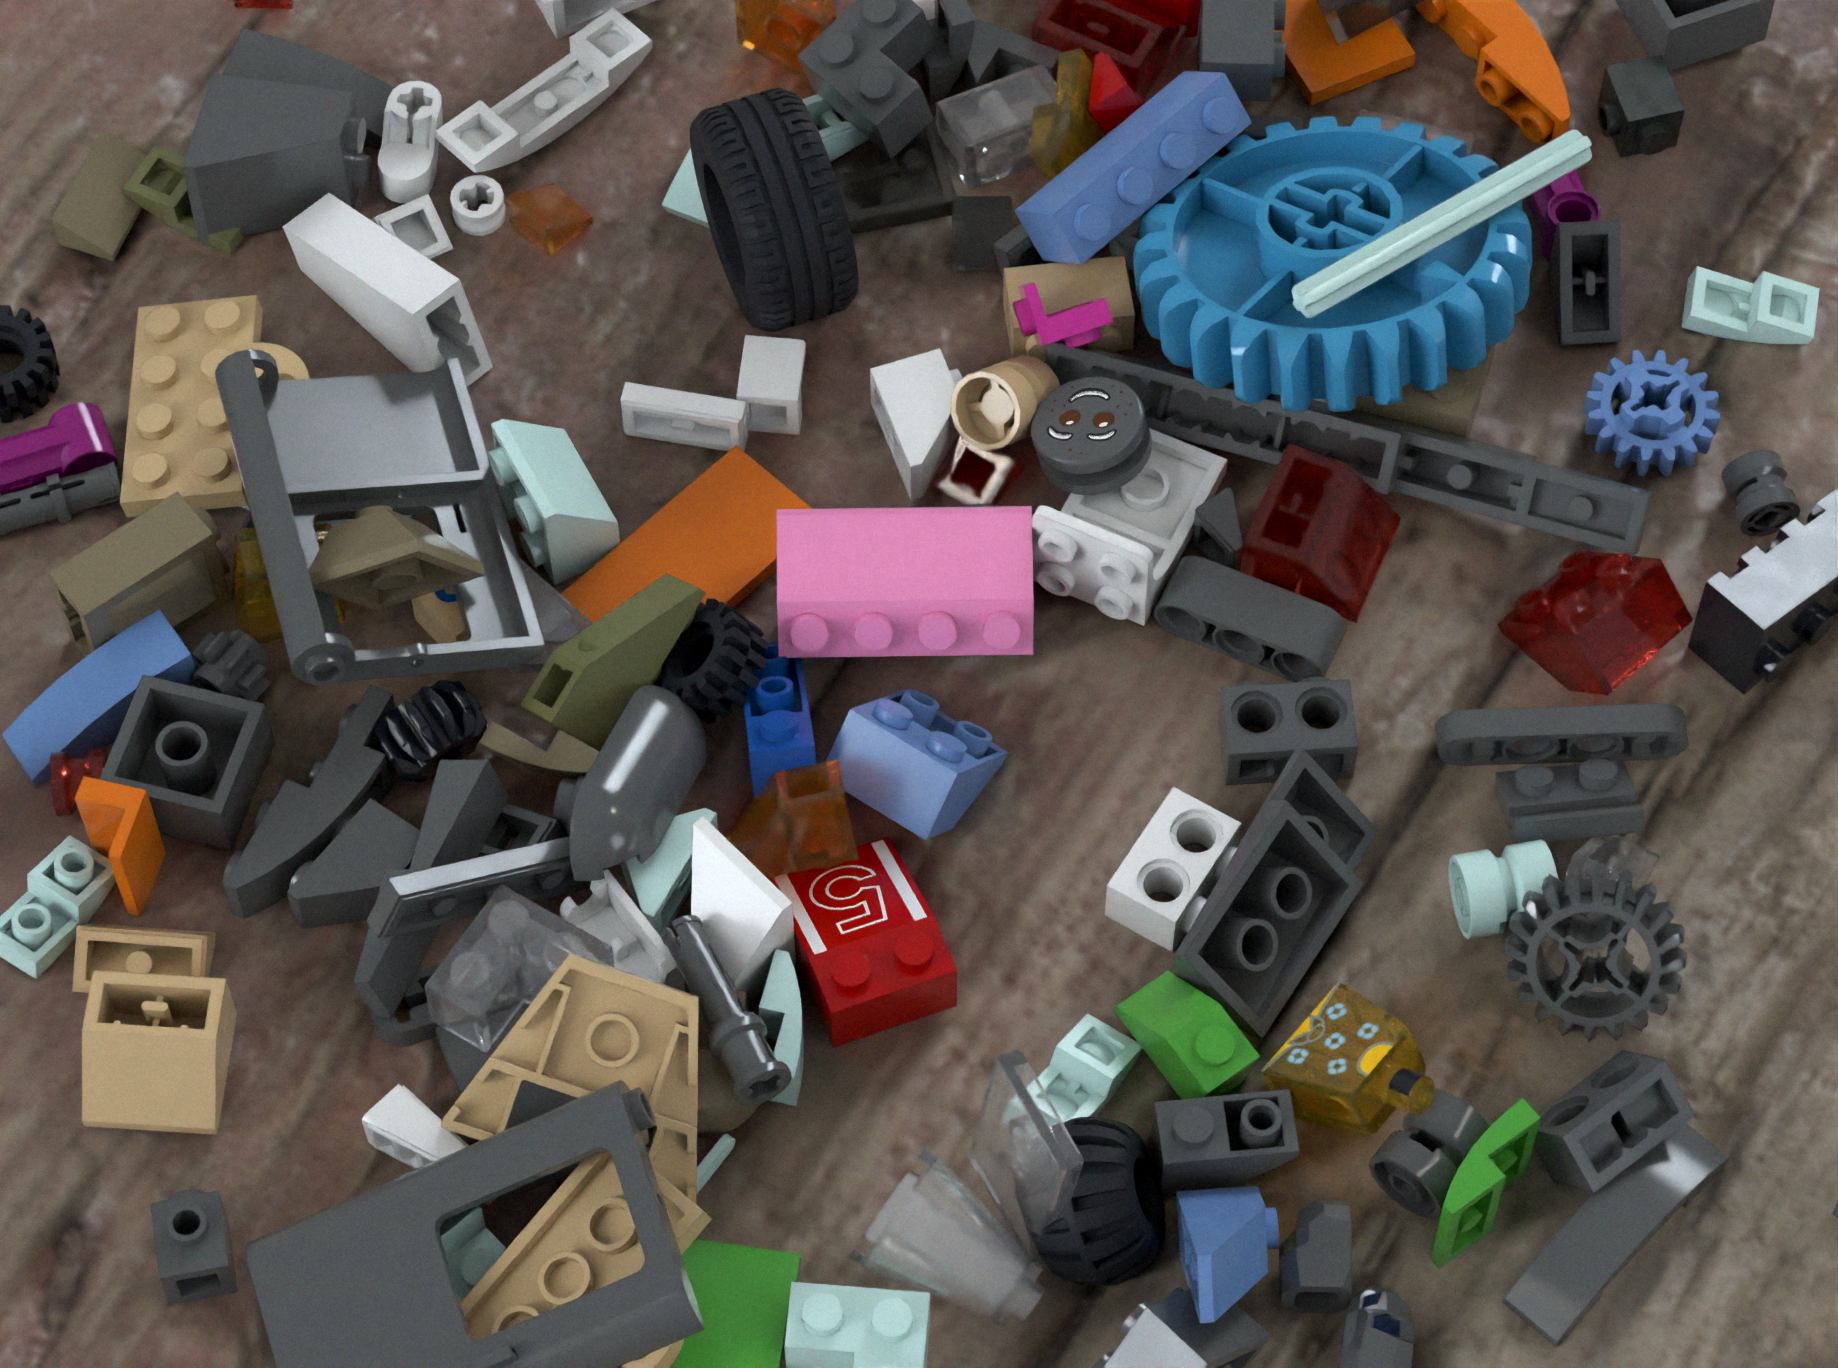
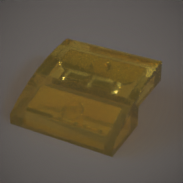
[1030,48,1106,182]

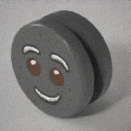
[1030,377,1152,495]

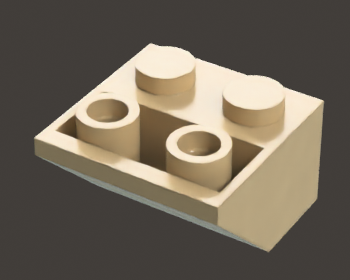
[82,970,237,1135]

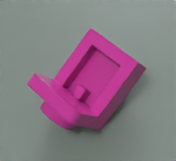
[1013,282,1113,349]

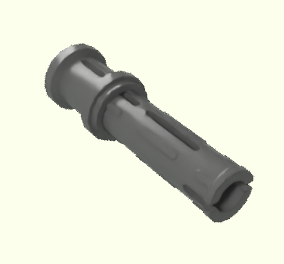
[661,915,792,1106]

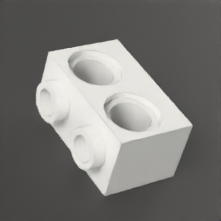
[1105,787,1241,952]

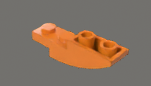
[1412,0,1571,146]

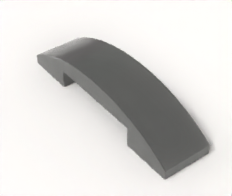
[1503,1123,1729,1347]

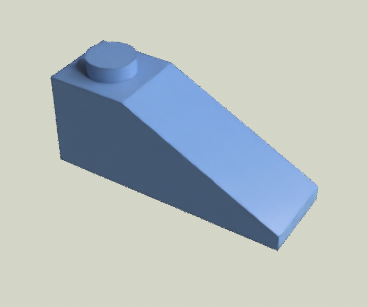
[1176,1186,1279,1323]

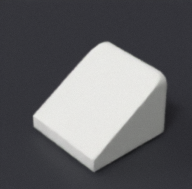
[371,194,454,259]

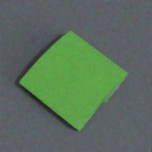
[1430,1098,1541,1269]
[640,1239,801,1368]

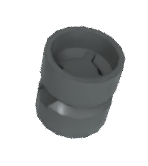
[1368,1089,1490,1219]

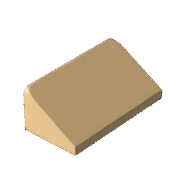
[72,923,216,993]

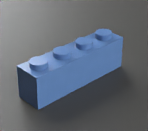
[1014,71,1252,265]

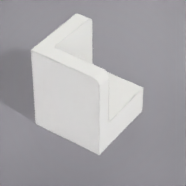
[736,335,806,435]

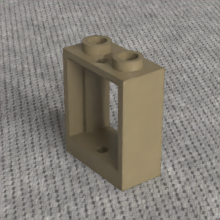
[49,491,231,657]

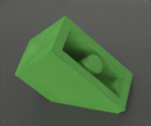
[1114,971,1260,1099]

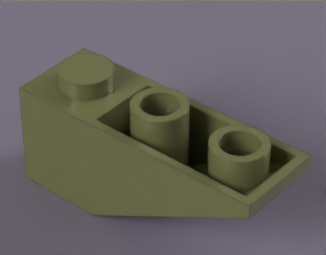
[519,573,706,752]

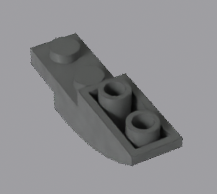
[223,685,395,919]

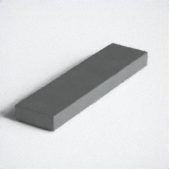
[366,836,591,939]

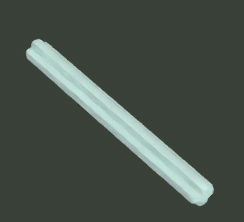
[1291,129,1592,318]

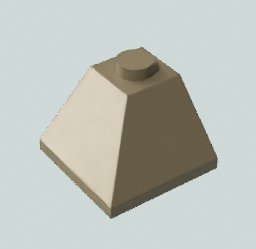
[309,505,485,610]

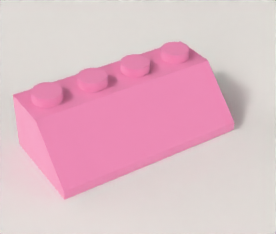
[776,506,1034,658]

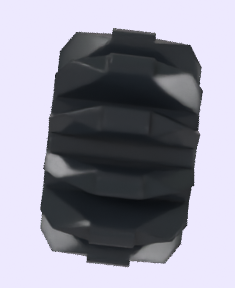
[375,680,488,782]

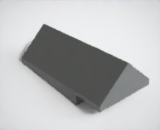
[1174,749,1380,1038]

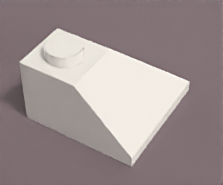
[691,816,796,1003]

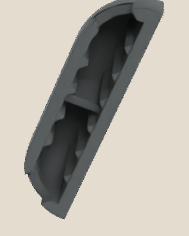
[569,684,708,881]

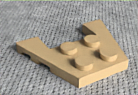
[440,952,699,1204]

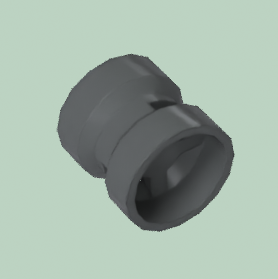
[1721,450,1800,537]

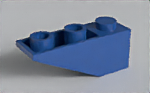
[743,642,820,817]

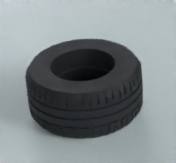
[690,88,859,333]

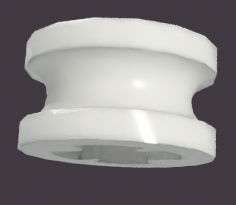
[450,175,506,236]

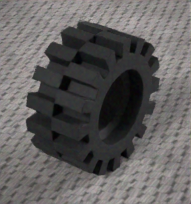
[0,305,60,423]
[652,598,768,724]

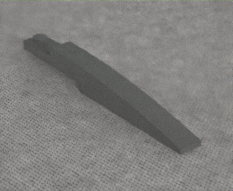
[1044,341,1653,556]

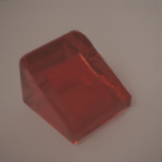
[933,436,1025,506]

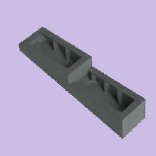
[353,760,509,1018]

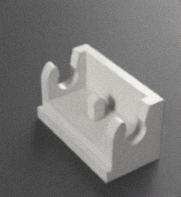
[557,869,685,992]

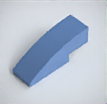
[2,609,196,787]

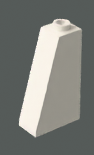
[283,193,493,387]

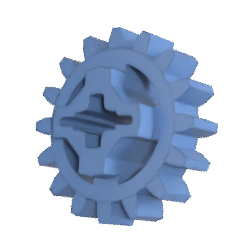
[1583,350,1721,476]

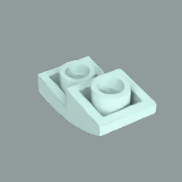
[0,835,116,979]

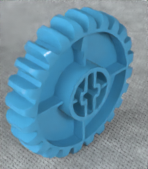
[1133,116,1532,412]

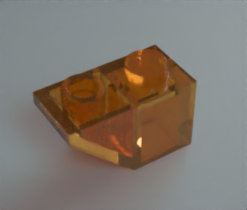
[725,759,859,880]

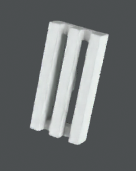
[620,382,749,451]

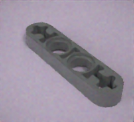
[1435,704,1689,766]

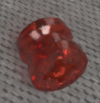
[50,748,108,817]

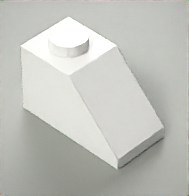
[870,348,963,500]

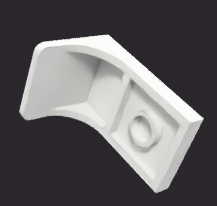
[1032,428,1228,626]

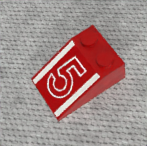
[766,836,957,1048]

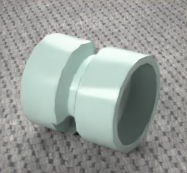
[1448,839,1559,940]

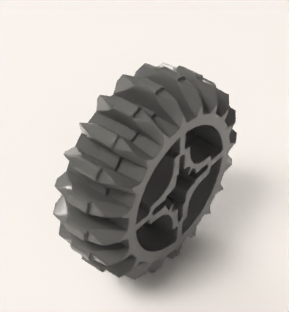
[1504,862,1687,1042]

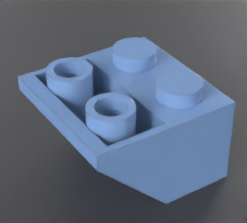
[819,689,1009,840]

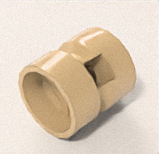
[950,355,1060,451]

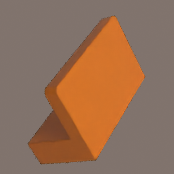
[75,776,166,917]

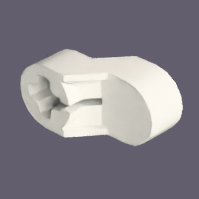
[378,81,443,203]

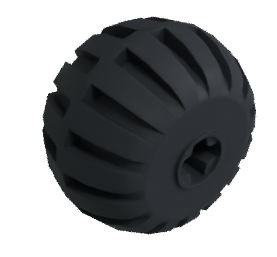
[1022,1117,1166,1286]

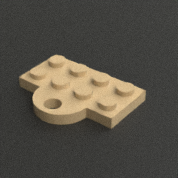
[120,295,311,517]
[460,1151,712,1368]

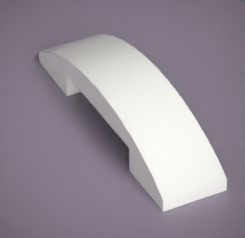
[435,7,652,173]

